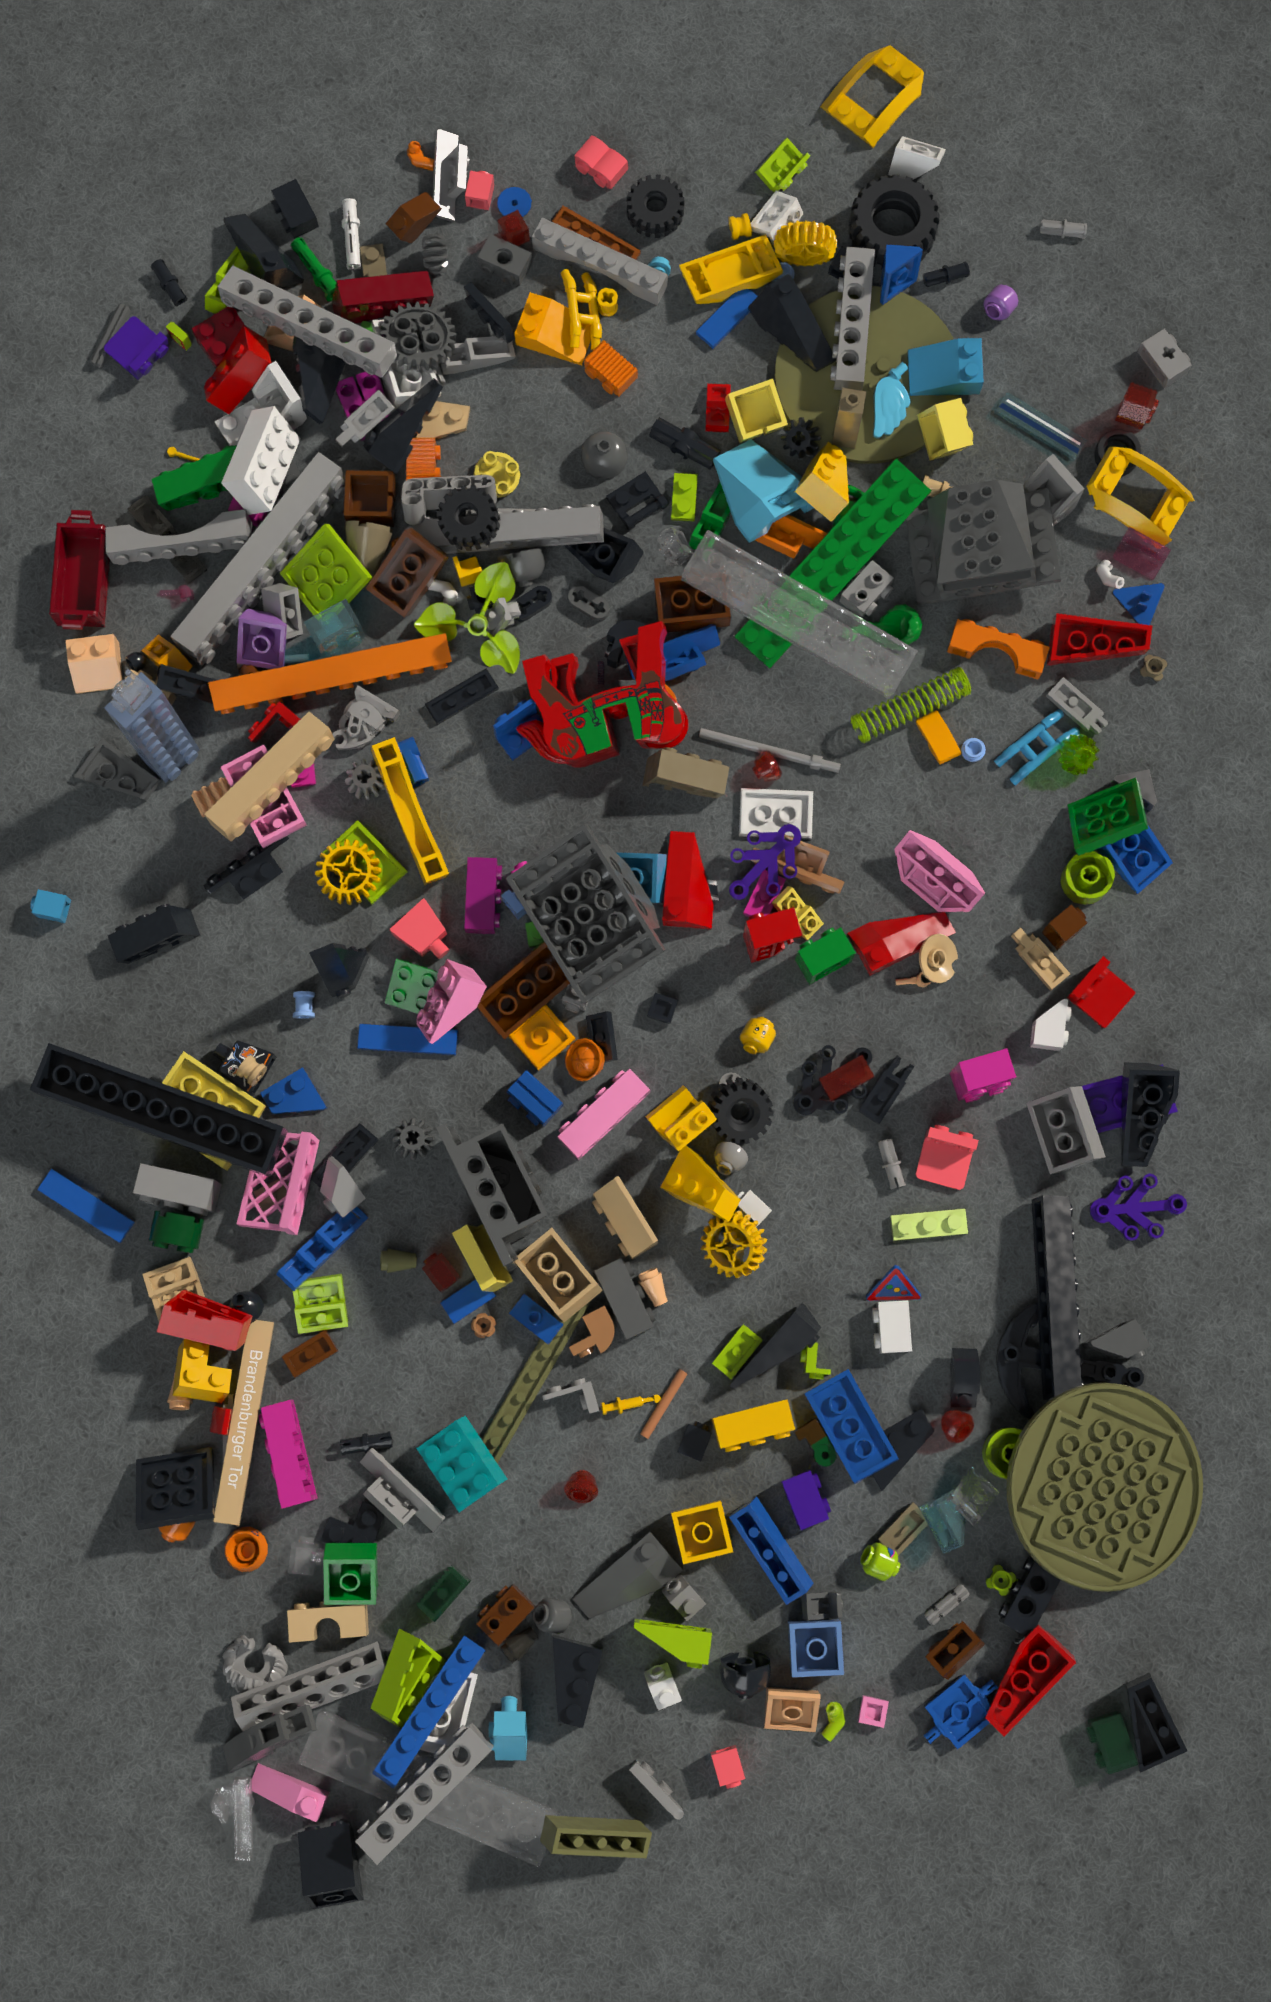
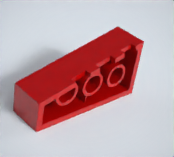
[1047,613,1153,666]

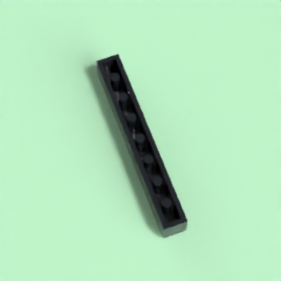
[1031,1195,1084,1400]

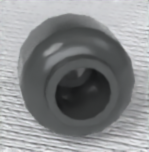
[533,1598,572,1634]

